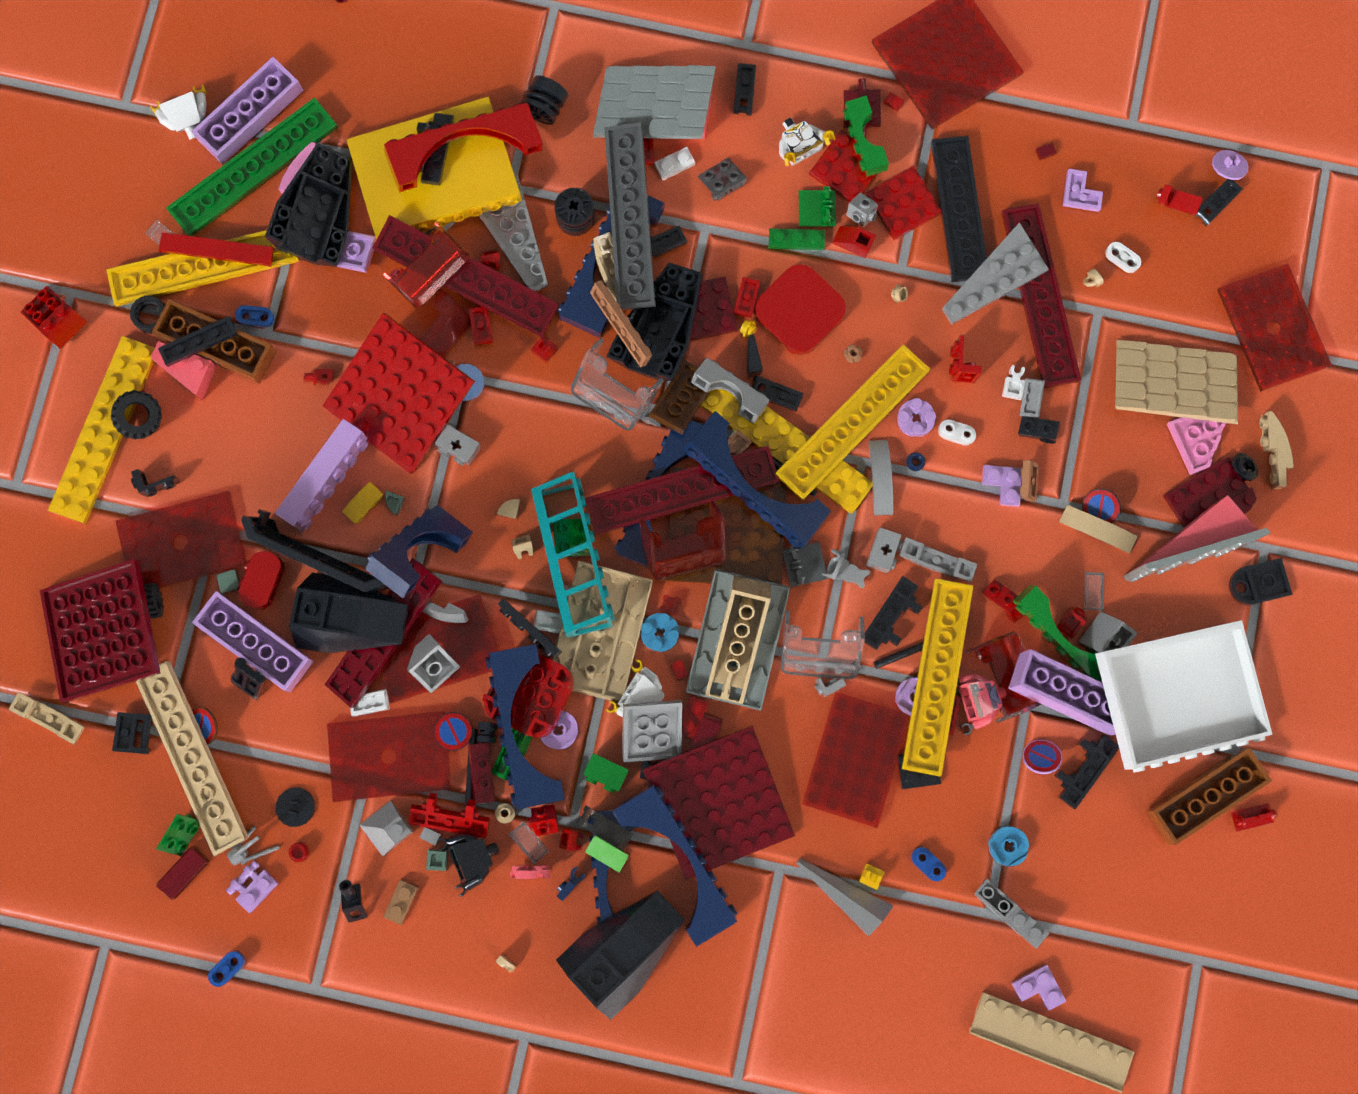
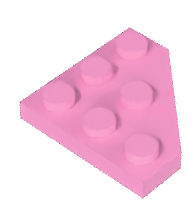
[1167,417,1226,475]

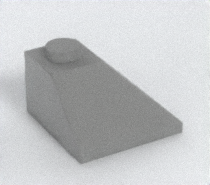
[407,634,460,693]
[359,800,415,856]

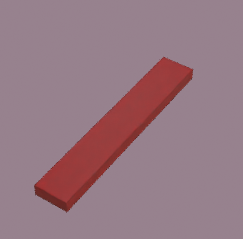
[159,232,275,267]

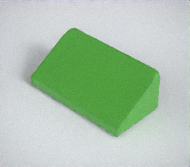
[585,835,629,872]

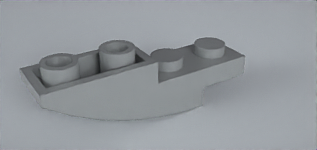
[974,879,1050,949]

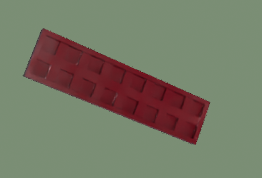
[324,558,443,708]

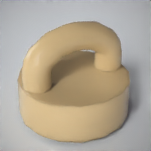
[1083,268,1104,287]

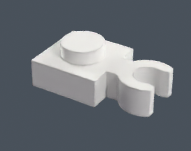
[1002,365,1025,400]

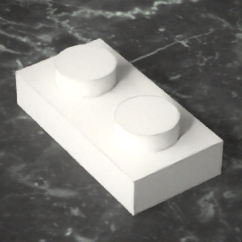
[654,147,695,181]

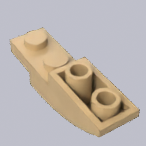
[1259,411,1294,489]

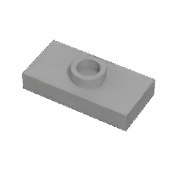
[1019,378,1045,418]

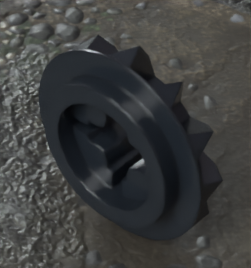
[1231,453,1258,482]

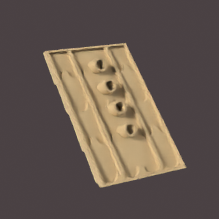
[1115,340,1238,424]
[553,561,653,702]

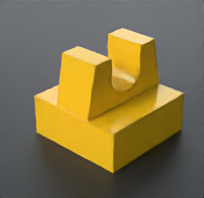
[858,863,885,890]

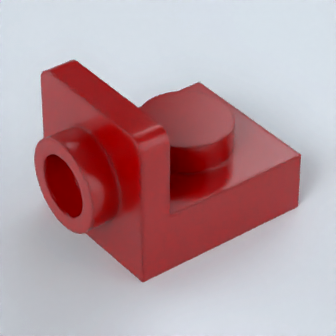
[1056,606,1087,639]

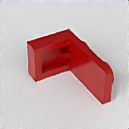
[1157,184,1203,216]
[982,580,1024,623]

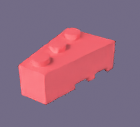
[151,341,217,400]

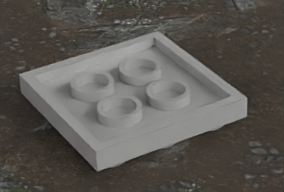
[622,700,682,762]

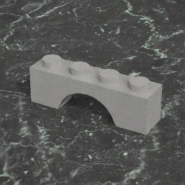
[691,358,769,424]

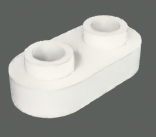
[1105,242,1141,273]
[938,420,976,446]

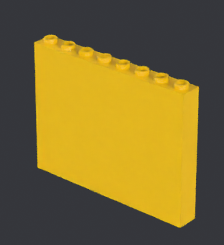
[346,97,522,239]

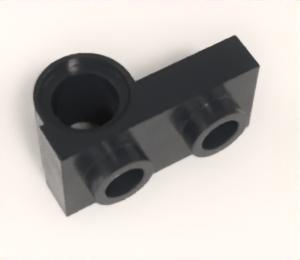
[1018,416,1060,444]

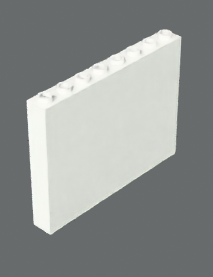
[1095,620,1273,772]

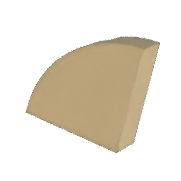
[497,499,520,519]
[496,954,517,972]

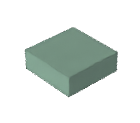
[216,569,239,594]
[426,849,448,871]

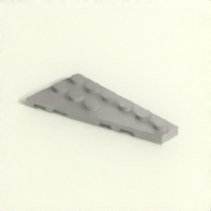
[479,175,548,292]
[942,223,1049,325]

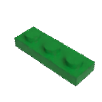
[768,228,825,250]

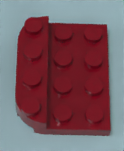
[1163,457,1256,527]

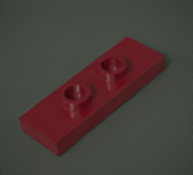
[468,743,495,804]

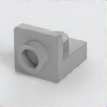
[814,677,846,698]

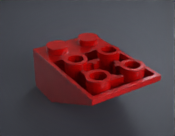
[21,286,87,349]

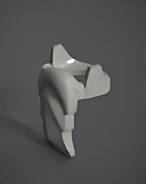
[822,549,870,588]

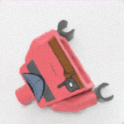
[957,674,1006,735]

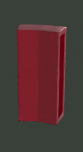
[156,846,210,900]

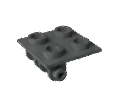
[698,157,747,201]
[783,542,828,587]

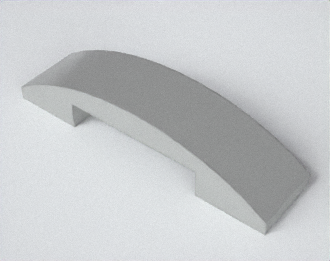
[868,440,893,516]
[899,537,977,582]
[422,601,469,623]

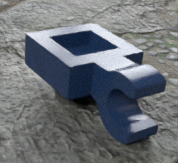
[557,866,586,901]

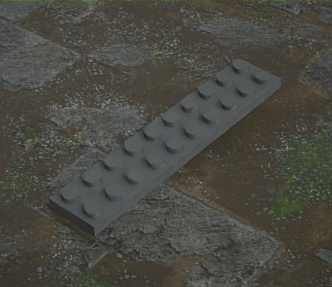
[604,122,656,310]

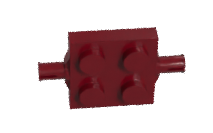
[844,78,881,138]

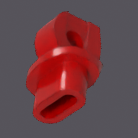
[304,369,333,385]

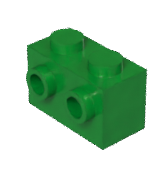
[583,753,629,793]

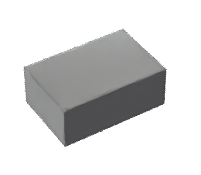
[420,827,441,845]

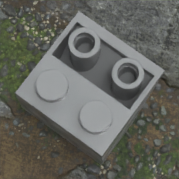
[1078,611,1138,654]

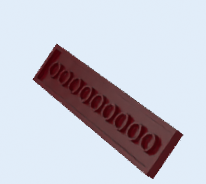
[1001,203,1081,389]
[372,215,559,337]
[585,445,780,536]

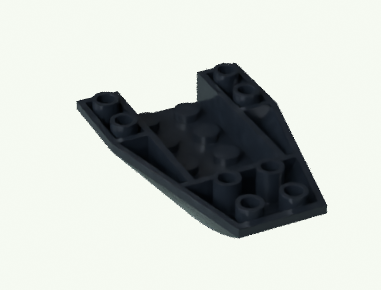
[265,143,352,267]
[606,262,703,382]
[289,572,409,653]
[556,890,685,1020]

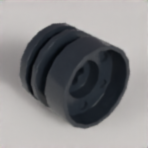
[521,75,568,125]
[554,188,595,236]

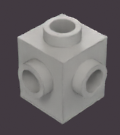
[846,193,878,227]

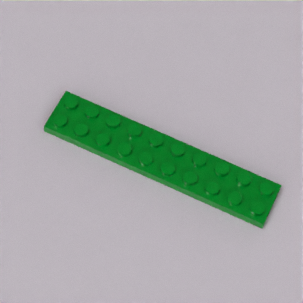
[166,97,338,236]

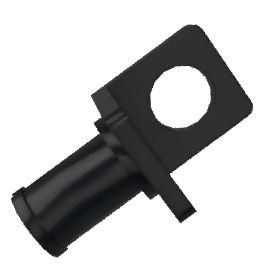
[339,880,368,923]

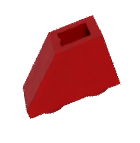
[832,226,876,259]

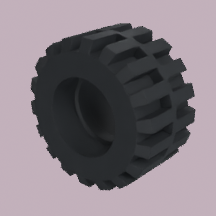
[111,390,162,440]

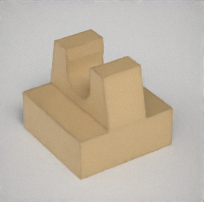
[511,534,533,559]

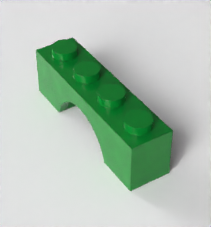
[843,95,889,177]

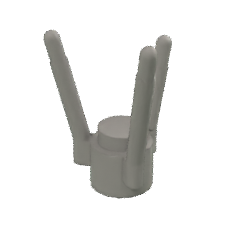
[227,826,280,866]

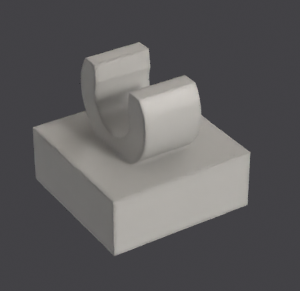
[641,404,661,427]

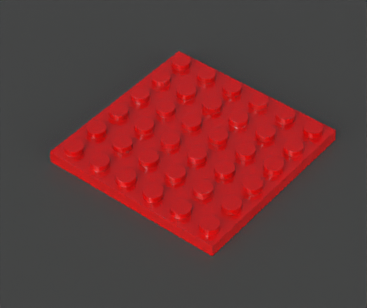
[322,313,475,474]

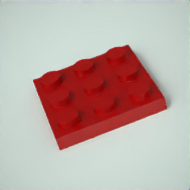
[809,130,877,202]
[866,166,942,240]

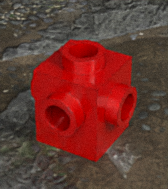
[528,804,559,836]

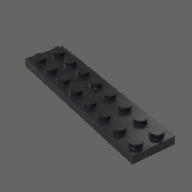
[931,136,987,283]

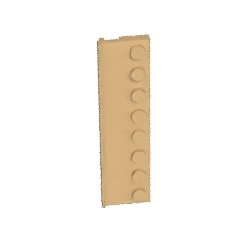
[969,992,1134,1093]

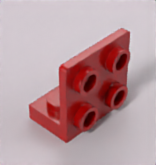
[949,335,982,383]

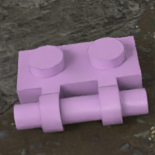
[226,860,279,913]

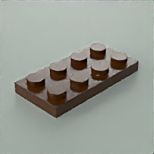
[649,360,710,435]

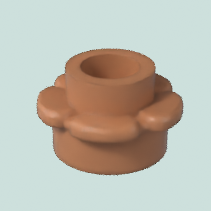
[844,345,862,363]

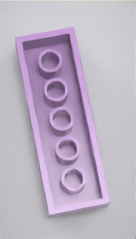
[191,57,303,165]
[275,419,368,532]
[192,591,314,692]
[1008,649,1116,736]

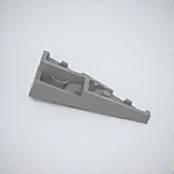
[796,858,893,936]

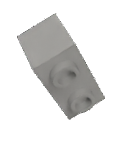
[435,424,481,466]
[866,528,903,573]

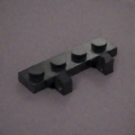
[417,113,454,186]
[861,576,923,651]
[498,598,562,657]
[1054,735,1119,810]

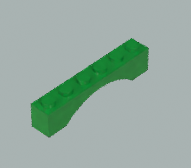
[1013,585,1102,682]

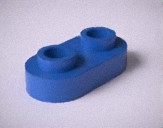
[235,305,274,328]
[911,847,946,881]
[208,951,245,987]

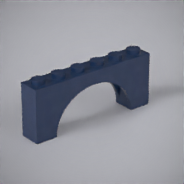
[365,505,473,598]

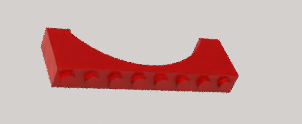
[384,103,543,193]

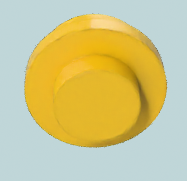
[740,319,757,338]

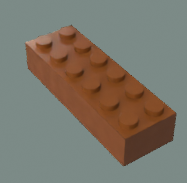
[152,299,276,384]
[1146,747,1272,845]

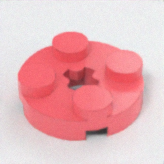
[510,865,550,879]

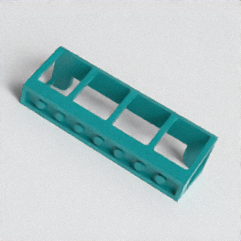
[531,472,615,638]

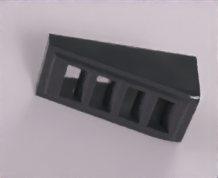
[747,334,763,377]

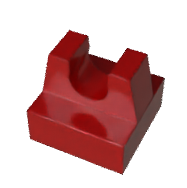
[480,249,500,269]
[531,336,558,363]
[559,828,584,851]

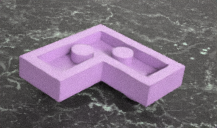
[1062,169,1103,212]
[982,465,1022,507]
[1011,964,1066,1010]

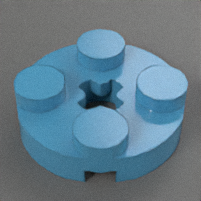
[641,613,679,652]
[988,826,1029,866]

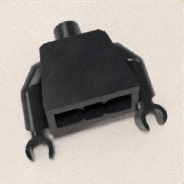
[437,833,499,897]

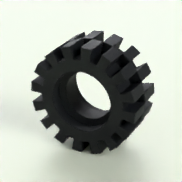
[144,583,164,619]

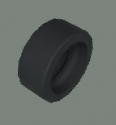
[130,295,165,334]

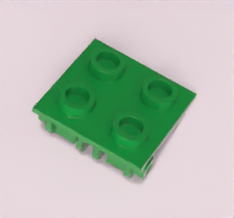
[798,186,836,226]
[553,519,591,559]
[156,813,200,856]

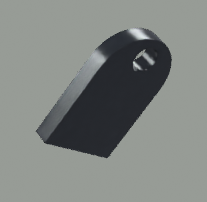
[1229,558,1293,605]

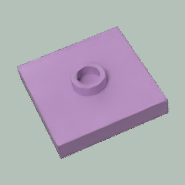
[337,231,377,273]

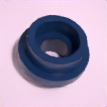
[906,452,925,471]

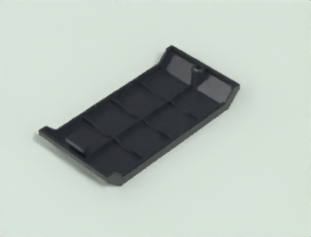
[241,509,389,592]

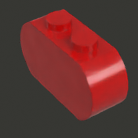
[238,551,285,610]

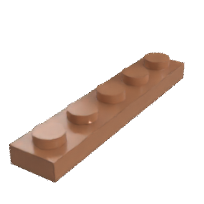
[590,280,652,368]

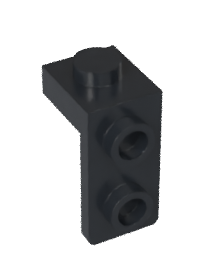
[131,469,180,497]

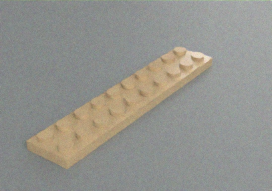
[136,661,249,856]

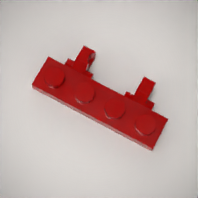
[409,792,490,838]

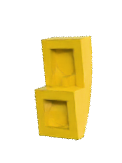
[342,482,384,524]

